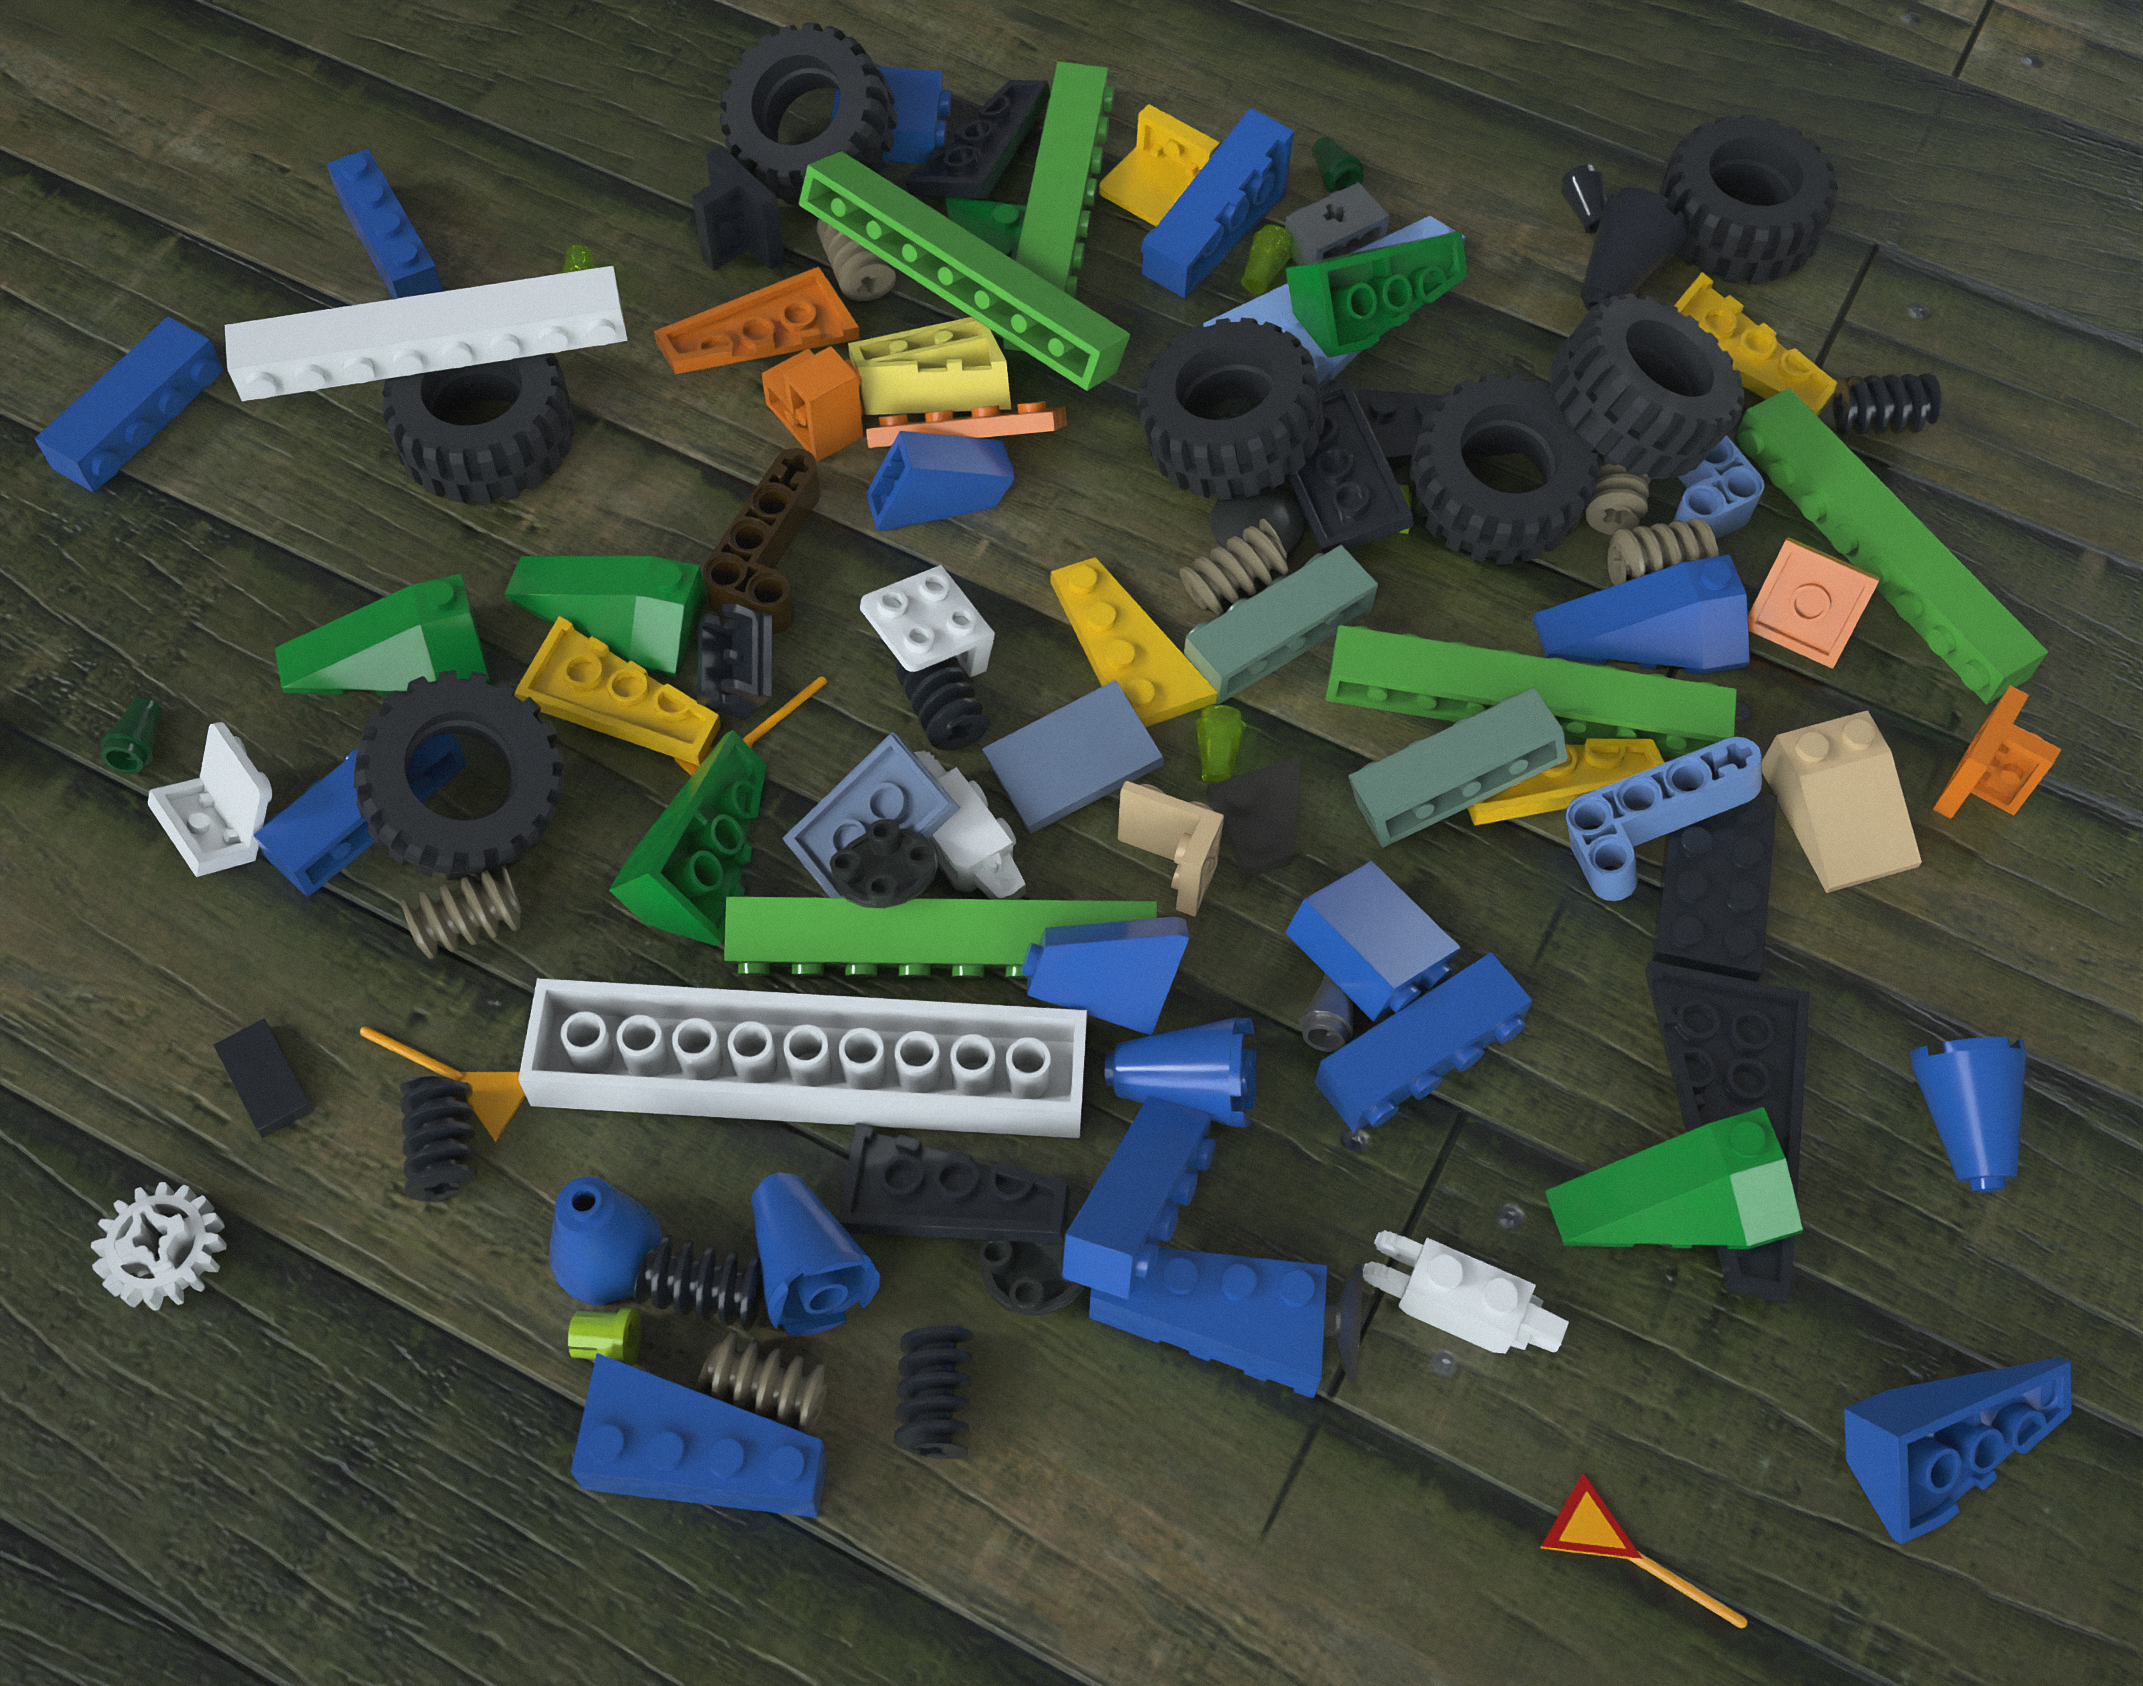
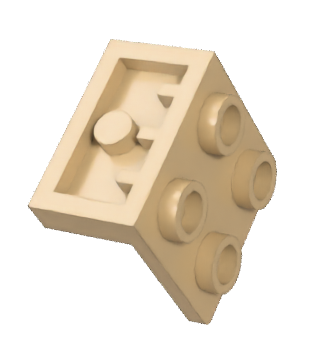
[1118,781,1224,917]

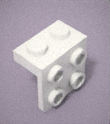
[860,565,995,678]
[148,722,272,877]

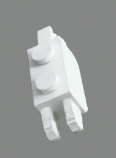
[914,750,1026,900]
[1361,1230,1569,1354]

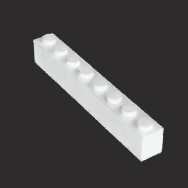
[225,266,628,401]

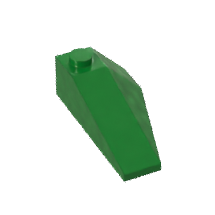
[1286,231,1468,358]
[504,556,707,679]
[275,573,491,696]
[609,730,767,946]
[1545,1107,1803,1249]

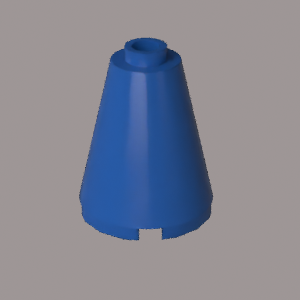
[1105,1017,1257,1128]
[1910,1037,2027,1193]
[751,1173,880,1336]
[549,1177,663,1306]

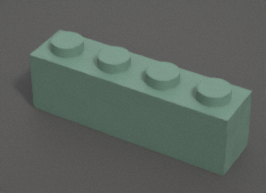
[1184,545,1378,705]
[1348,688,1568,848]

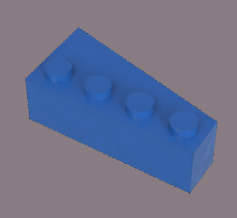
[1141,107,1294,299]
[1089,1247,1327,1399]
[571,1353,828,1518]

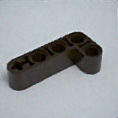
[703,448,820,634]

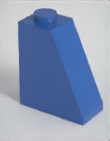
[866,431,1015,531]
[1021,916,1189,1035]

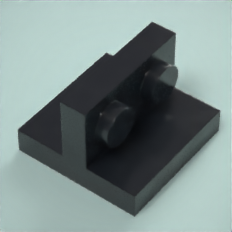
[692,146,785,271]

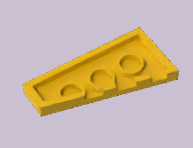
[1674,272,1837,416]
[1051,557,1218,727]
[514,616,721,766]
[1467,738,1665,826]

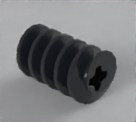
[1833,373,1941,436]
[895,655,990,751]
[400,1076,477,1202]
[634,1234,764,1331]
[894,1325,974,1459]

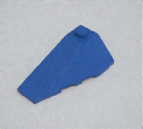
[1532,555,1750,675]
[1844,1357,2071,1544]

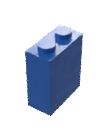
[830,66,951,164]
[1285,861,1461,1022]

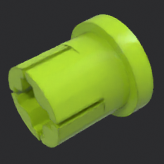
[568,1307,641,1366]

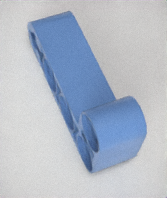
[1673,435,1764,539]
[1566,737,1762,901]

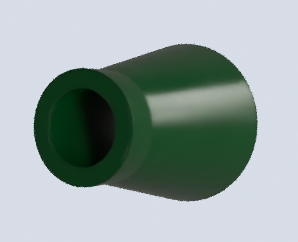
[1312,137,1364,193]
[100,697,162,774]

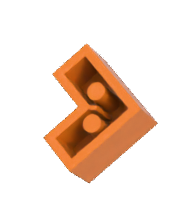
[762,346,865,463]

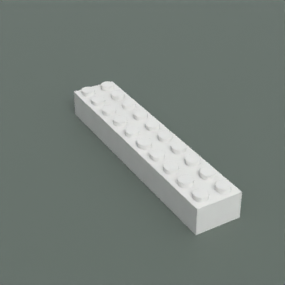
[518,978,1087,1138]

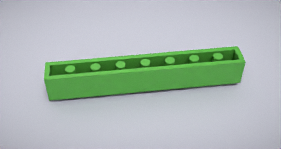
[1004,61,1115,352]
[799,151,1131,391]
[1734,388,2048,705]
[1325,625,1737,758]
[724,897,1157,979]

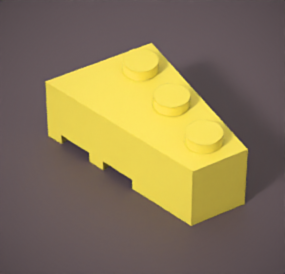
[848,317,1011,415]

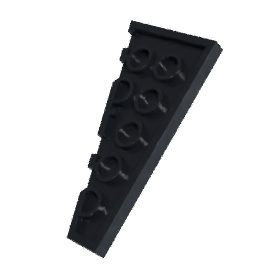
[1645,961,1810,1303]

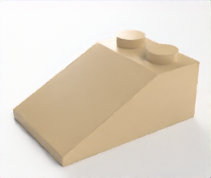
[1761,710,1922,893]

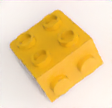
[1099,104,1220,226]

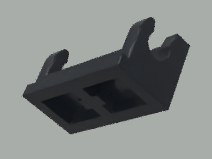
[697,603,772,720]

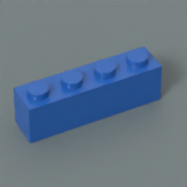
[326,149,444,299]
[34,316,224,493]
[253,734,467,897]
[1315,952,1533,1133]
[1062,1095,1216,1300]

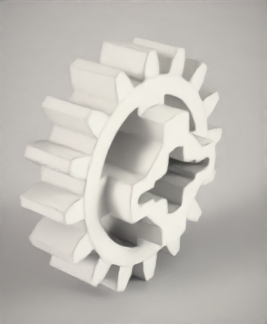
[91,1182,227,1310]

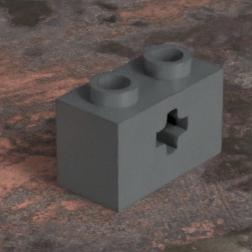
[1282,182,1390,265]

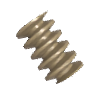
[817,219,897,301]
[1586,451,1650,535]
[1607,518,1719,586]
[1180,519,1289,617]
[401,864,522,959]
[695,1330,827,1435]

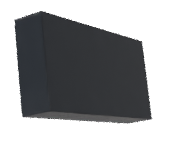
[213,1018,314,1138]

